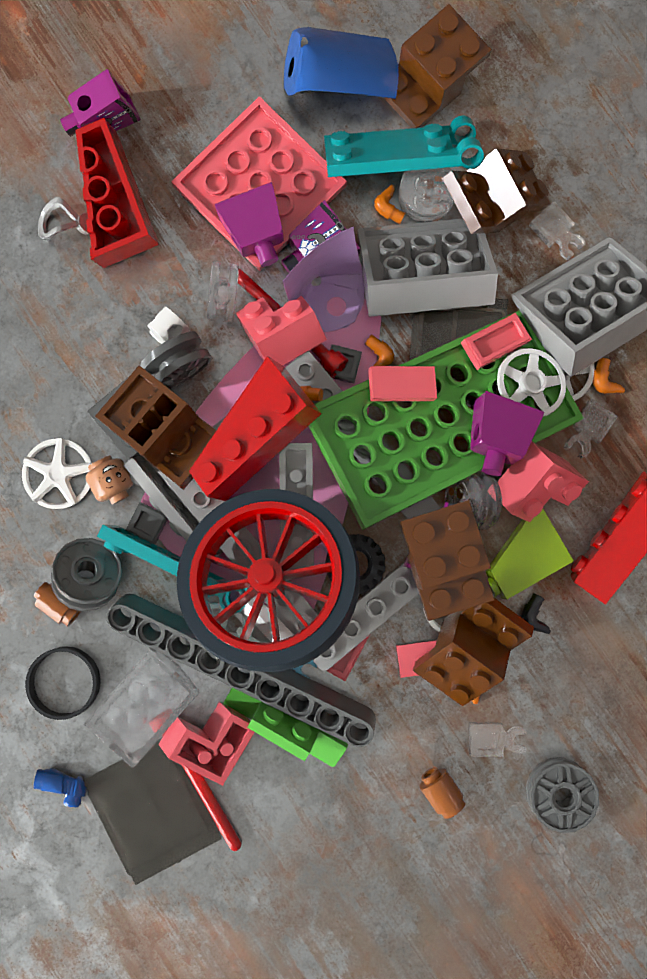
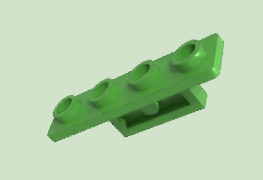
[224,688,348,767]

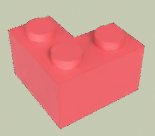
[236,296,327,365]
[490,441,589,522]
[158,701,255,786]

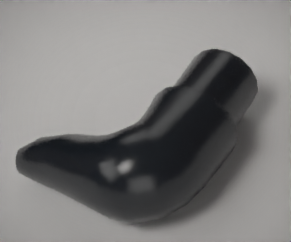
[521,593,551,634]

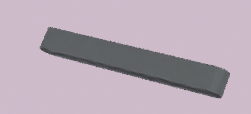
[106,594,376,747]

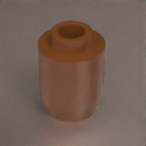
[34,582,81,627]
[419,767,465,819]

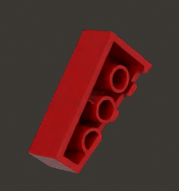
[76,118,160,268]
[189,356,322,501]
[570,471,647,605]

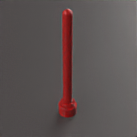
[232,268,349,378]
[150,709,242,851]

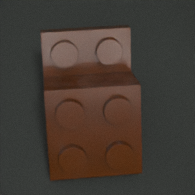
[383,4,492,128]
[442,149,551,234]
[95,365,216,490]
[400,500,494,621]
[413,598,534,706]

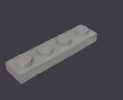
[279,443,314,576]
[124,455,223,557]

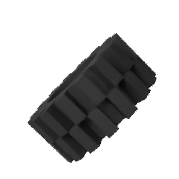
[325,534,386,594]

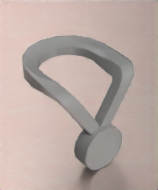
[38,197,89,240]

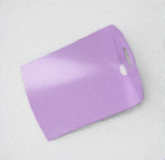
[283,227,364,332]

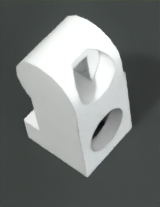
[147,306,190,344]

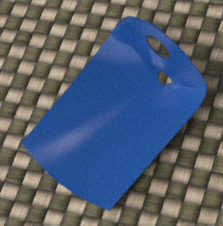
[284,27,399,99]

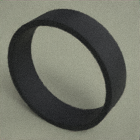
[25,647,100,720]

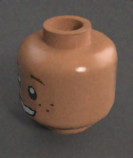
[85,455,133,505]

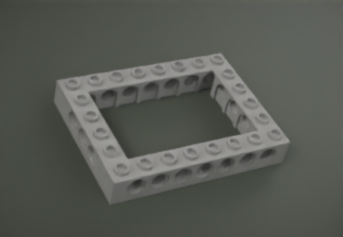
[158,351,441,673]

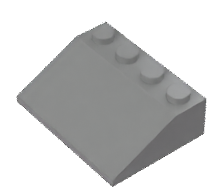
[358,218,498,317]
[512,237,647,377]

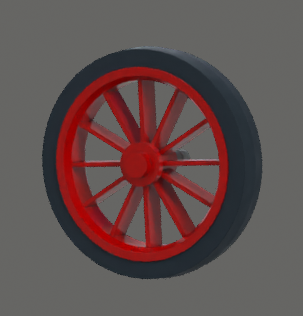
[177,489,360,672]

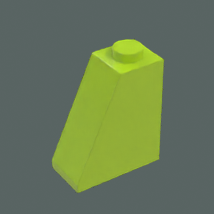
[485,509,574,600]

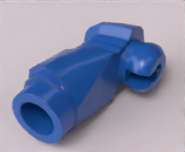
[33,768,86,807]

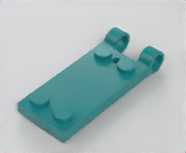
[324,115,484,177]
[97,525,249,614]

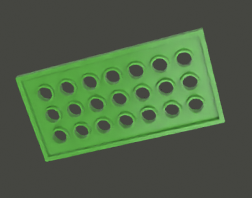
[308,310,584,530]

